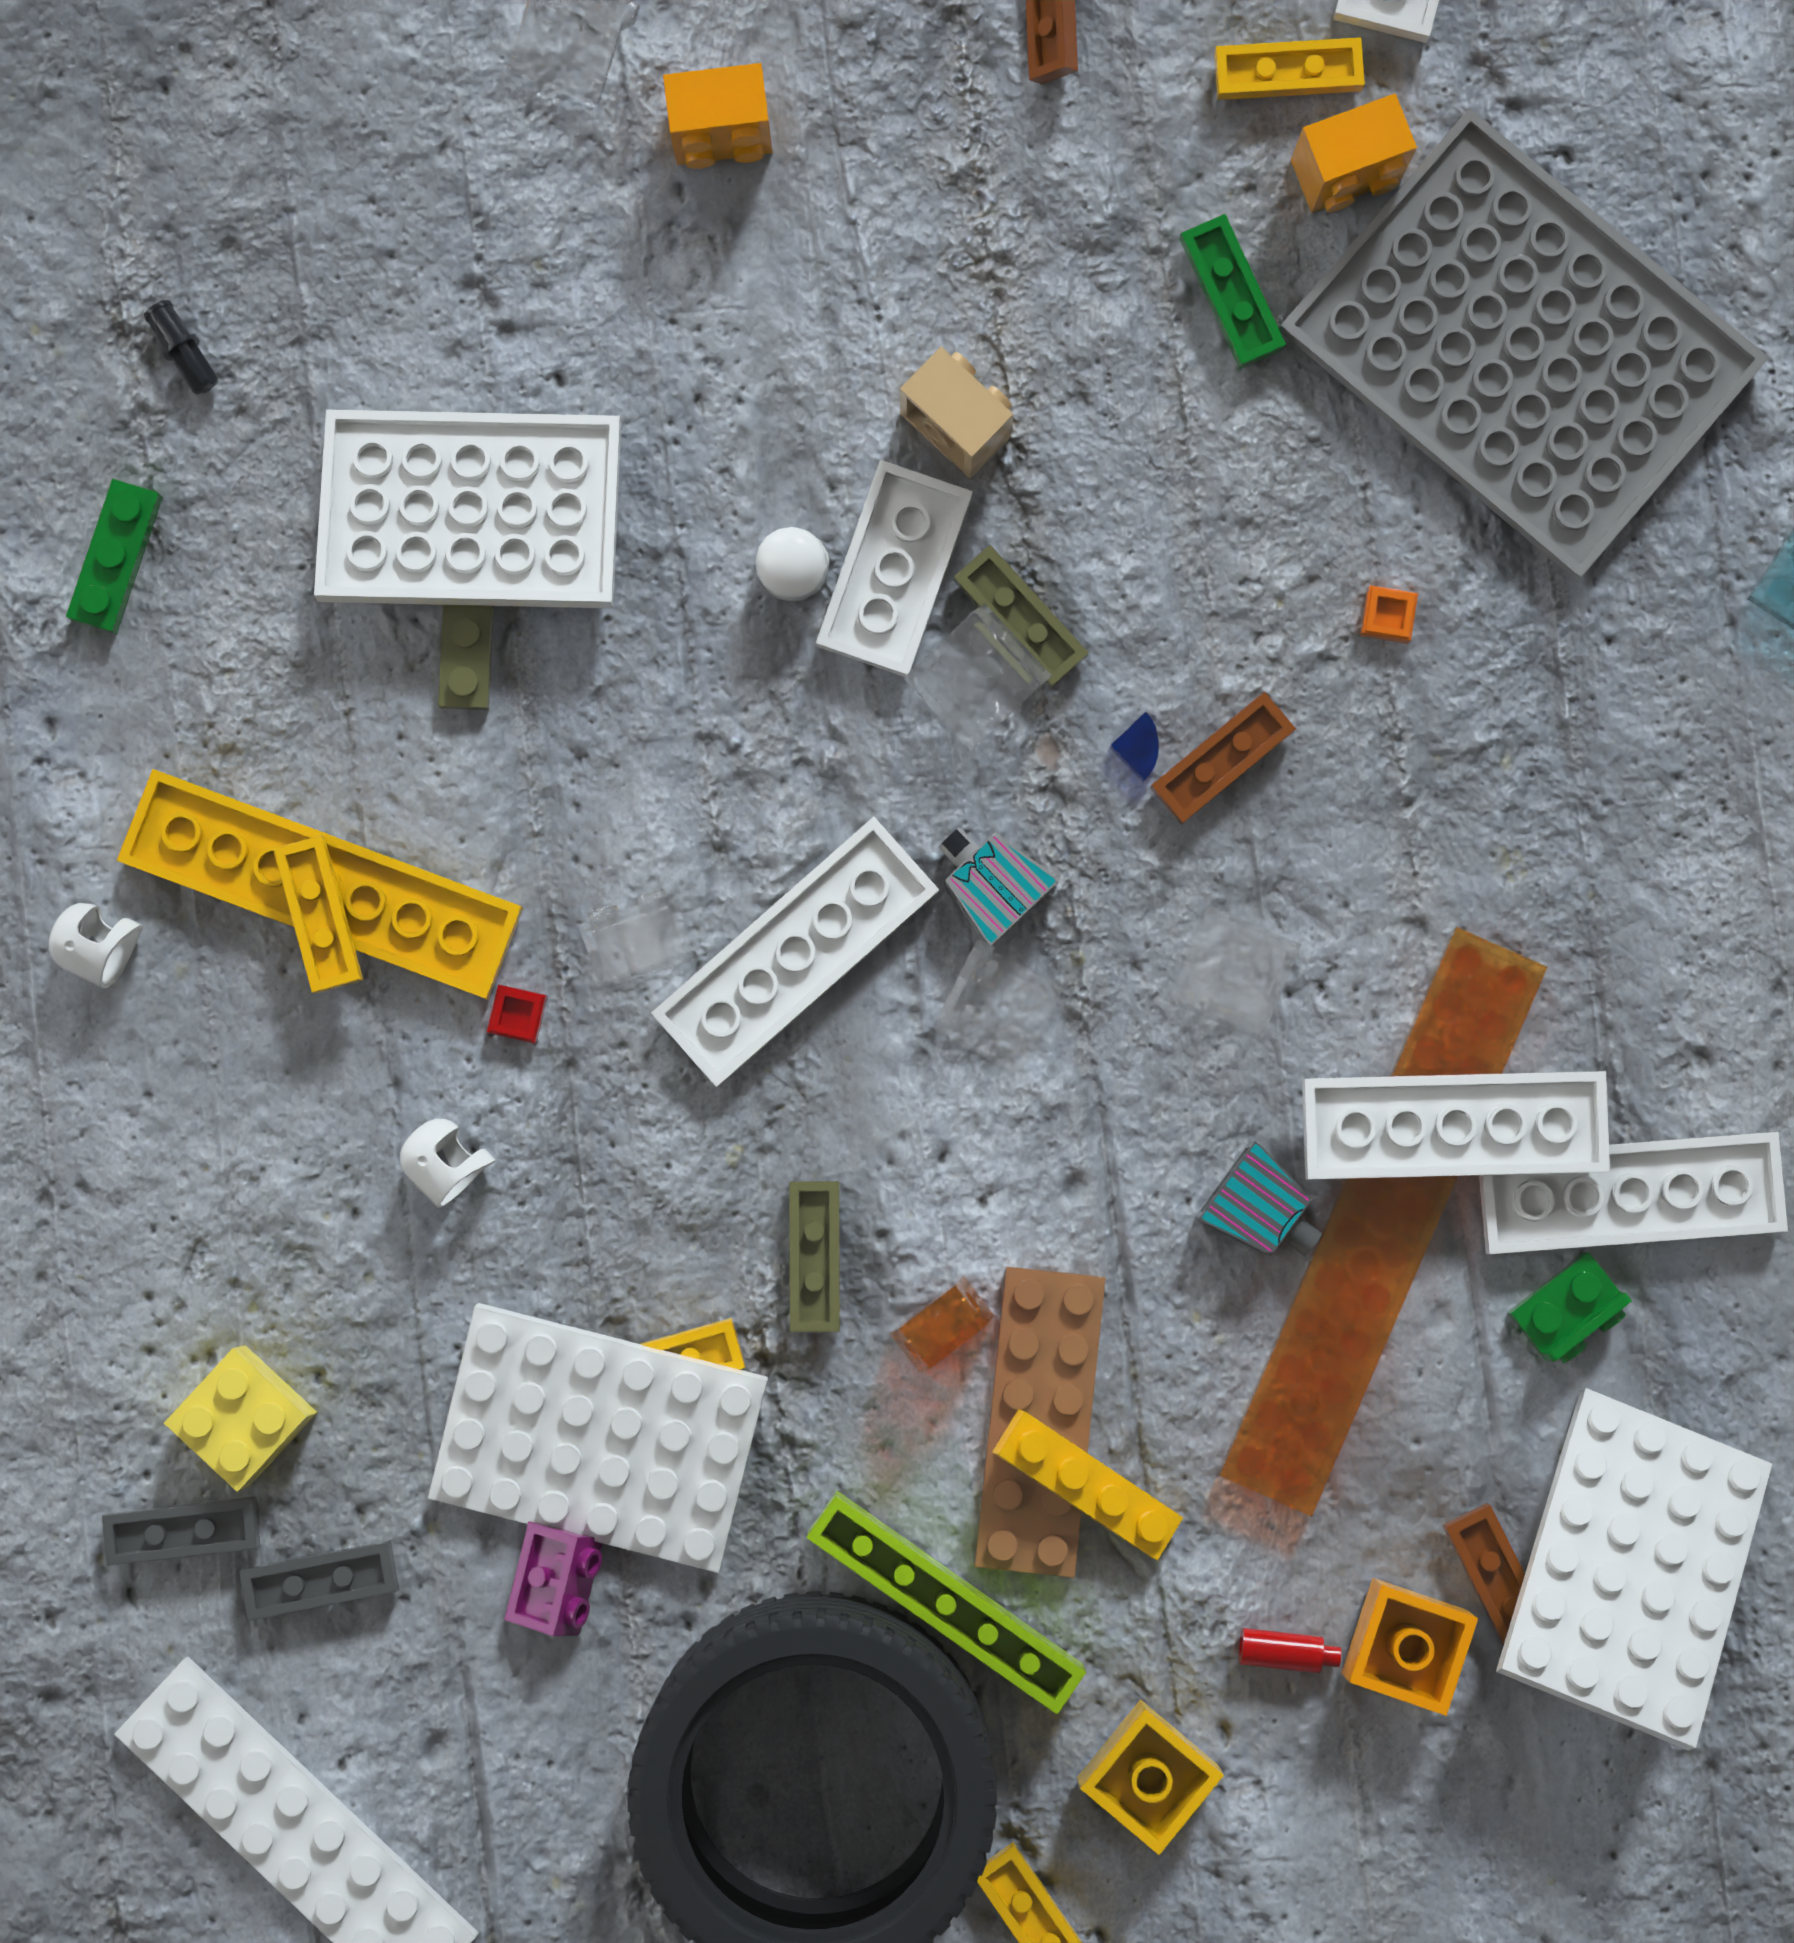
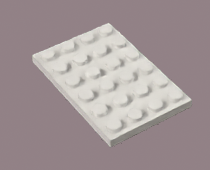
[314,410,621,608]
[428,1303,768,1573]
[1496,1388,1772,1751]

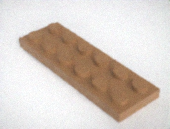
[974,1266,1106,1578]

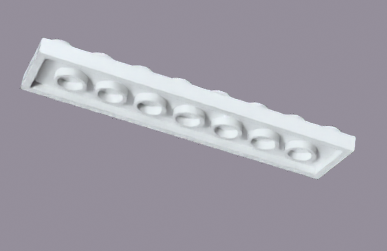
[114,1657,479,1943]

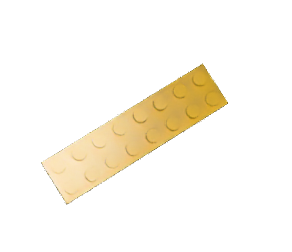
[116,769,524,1000]

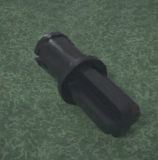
[144,300,218,395]

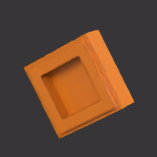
[1360,585,1418,644]

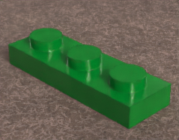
[1179,214,1286,369]
[66,478,163,635]

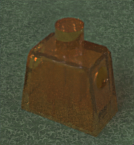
[889,1276,994,1373]

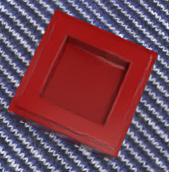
[487,984,548,1044]

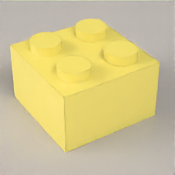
[164,1345,318,1492]

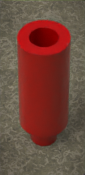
[1238,1628,1341,1674]

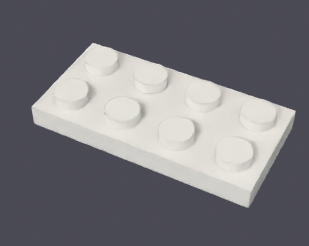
[816,460,973,678]

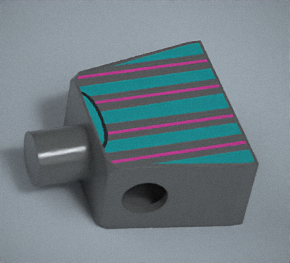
[1195,1141,1322,1257]

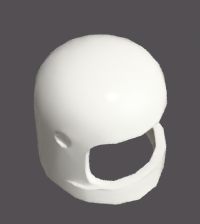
[755,527,830,602]
[49,903,143,988]
[400,1119,496,1208]

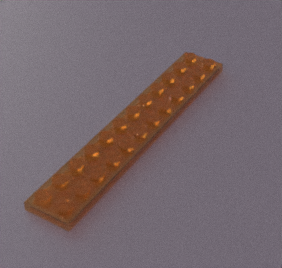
[1218,927,1548,1517]

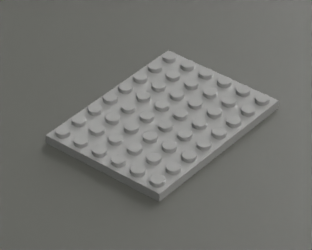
[1279,108,1769,581]

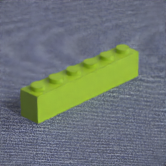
[806,1490,1086,1715]

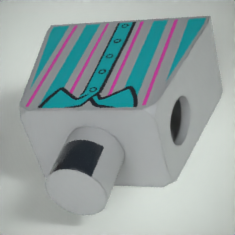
[938,827,1059,950]

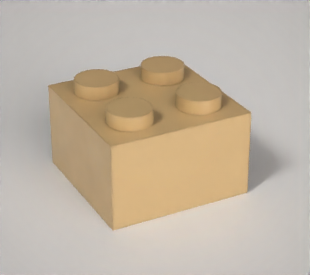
[900,346,1013,479]

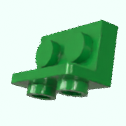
[1507,1252,1632,1363]

